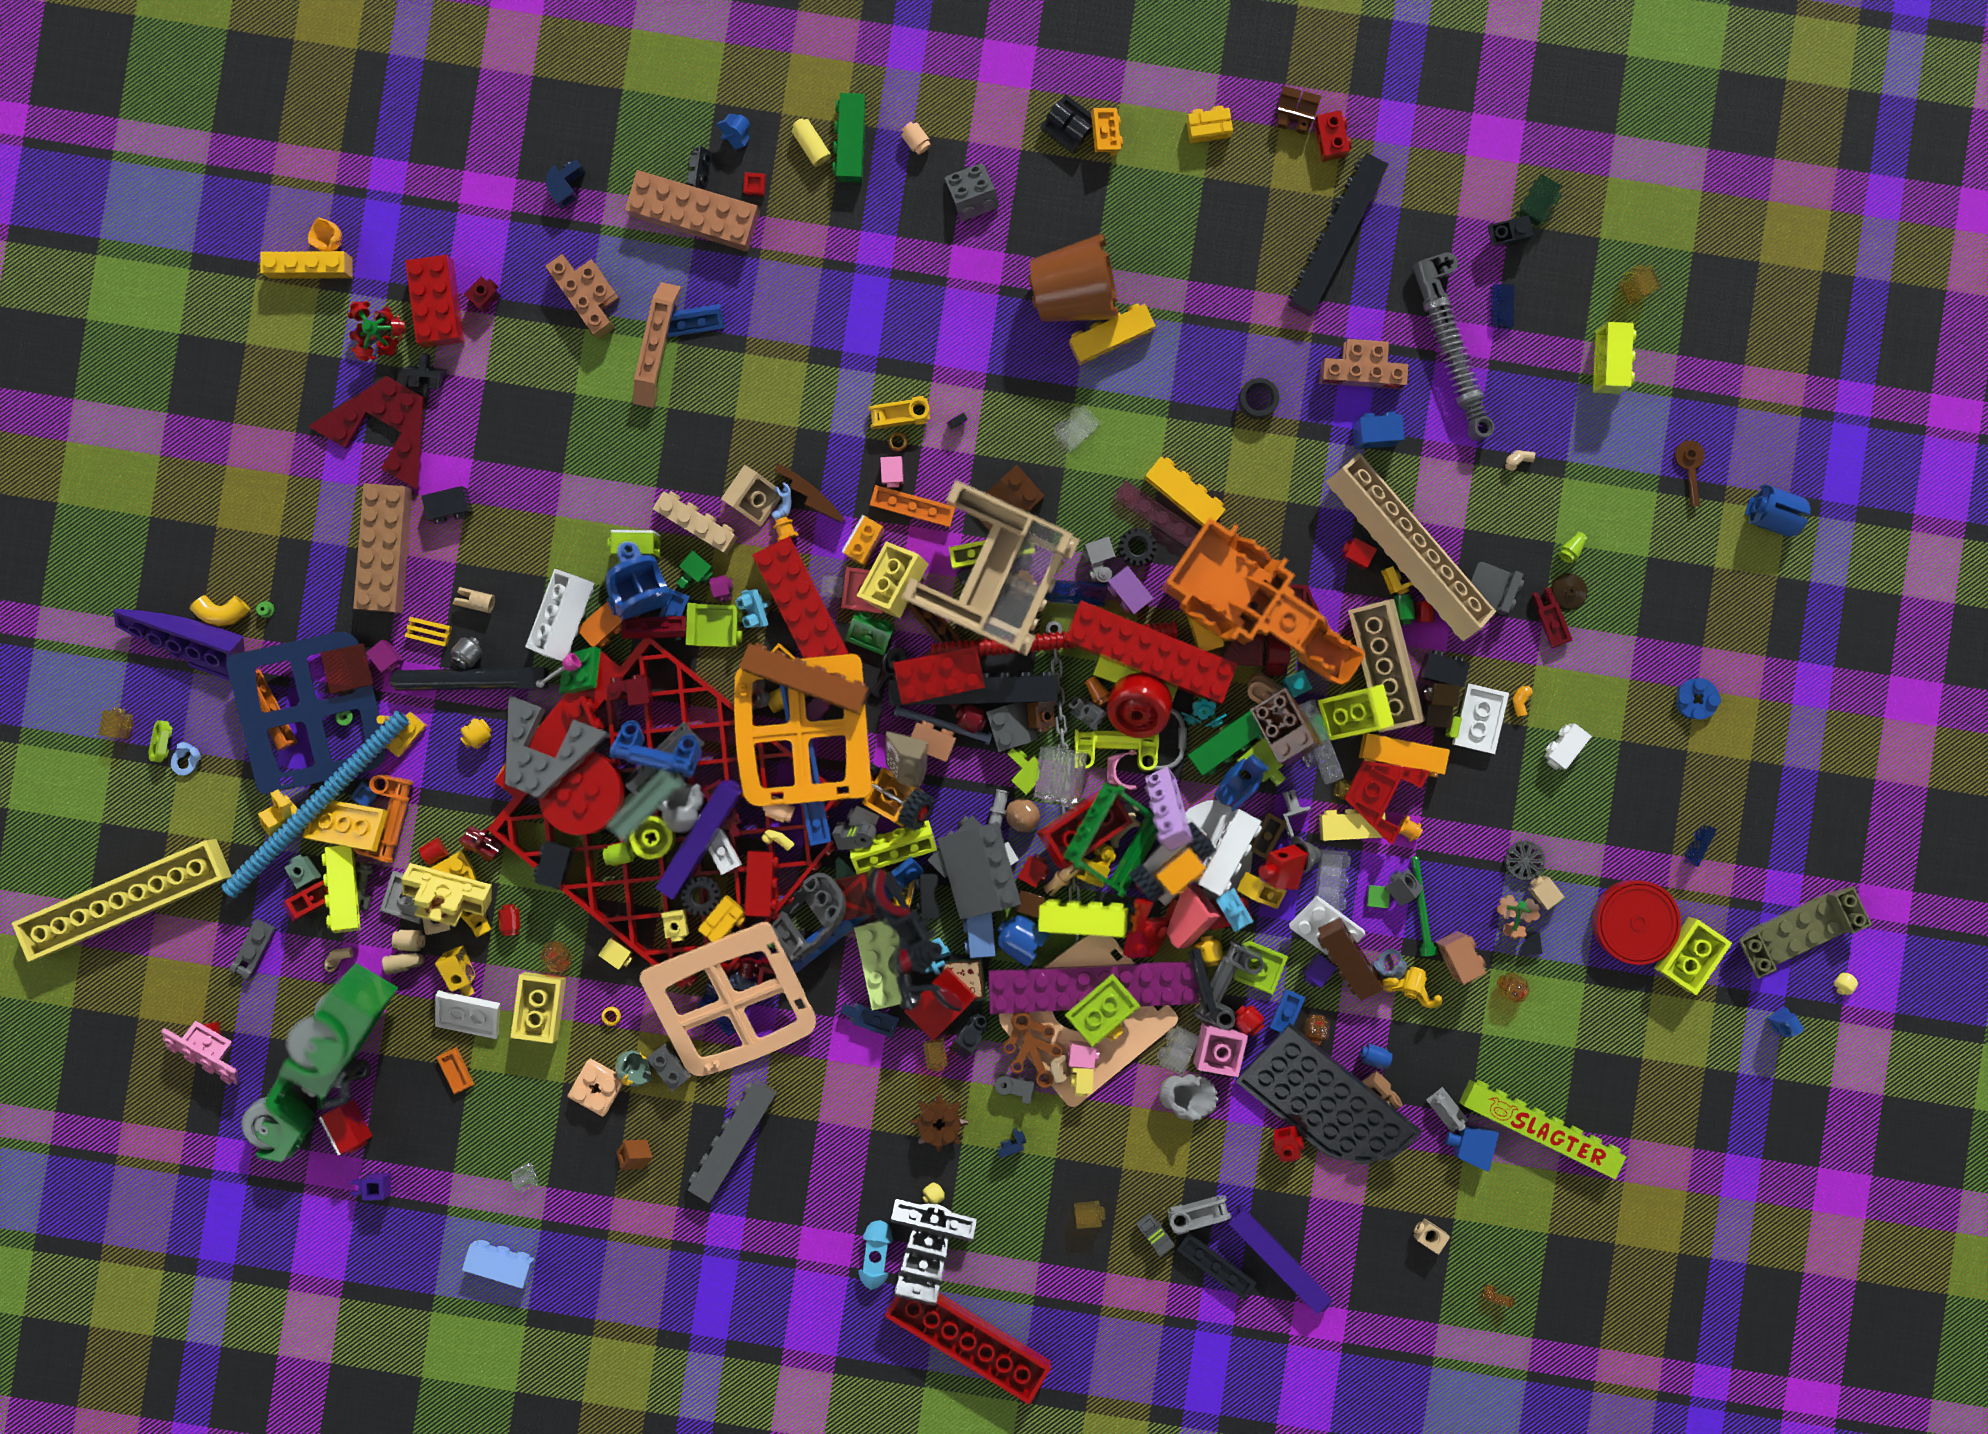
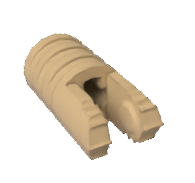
[453,587,495,613]
[382,952,425,975]

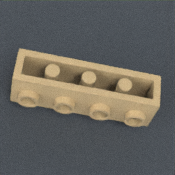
[652,491,738,555]

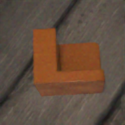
[616,1140,652,1170]

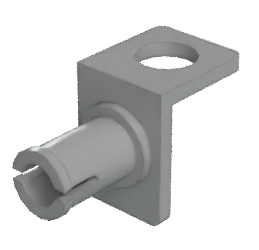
[1282,790,1311,839]

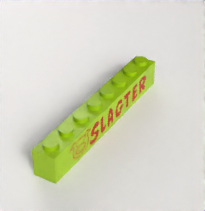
[1459,1080,1626,1180]

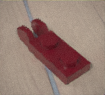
[1531,587,1573,648]

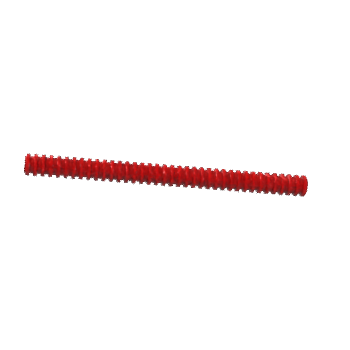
[931,621,1178,657]

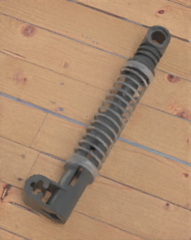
[1412,252,1495,441]

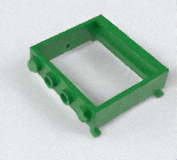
[1063,783,1159,898]

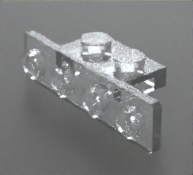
[1299,699,1344,784]

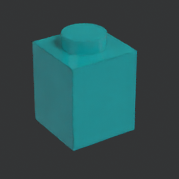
[1281,670,1313,698]

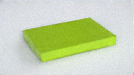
[1065,973,1140,1048]

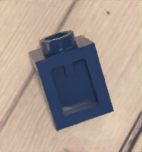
[997,1127,1027,1158]

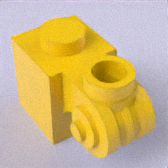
[1074,843,1116,888]

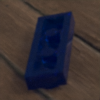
[1044,580,1106,606]

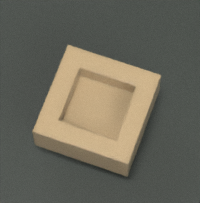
[1050,1055,1070,1083]

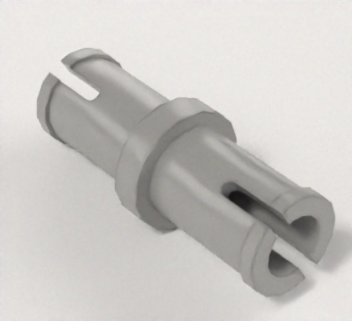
[989,789,1009,828]

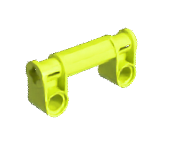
[1074,729,1159,772]

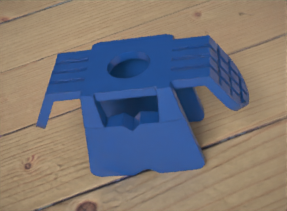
[1213,753,1268,811]

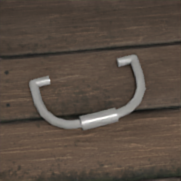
[1147,708,1187,771]

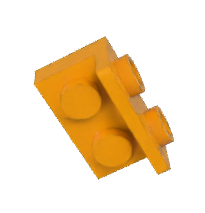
[1091,108,1123,155]

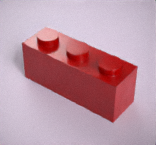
[745,851,779,917]

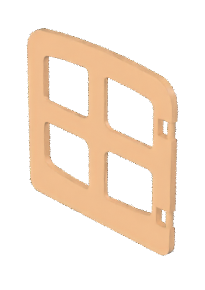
[640,922,816,1076]

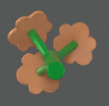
[1497,895,1540,939]

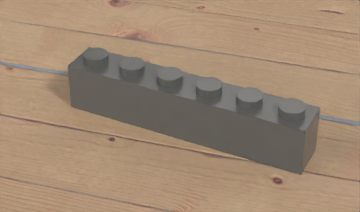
[688,1079,777,1203]

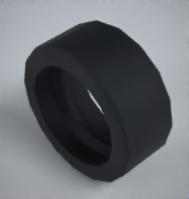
[1238,377,1279,419]

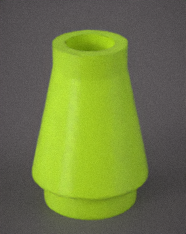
[1559,532,1588,563]

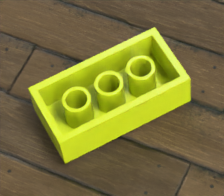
[1039,899,1129,937]

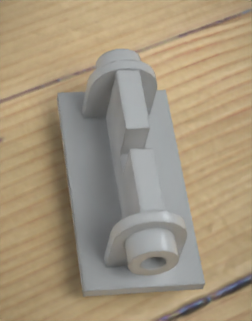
[1426,1087,1468,1133]

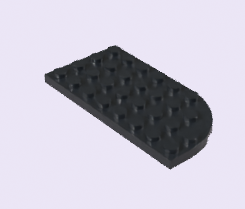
[1235,1023,1421,1164]

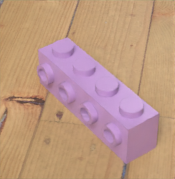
[1145,766,1193,851]

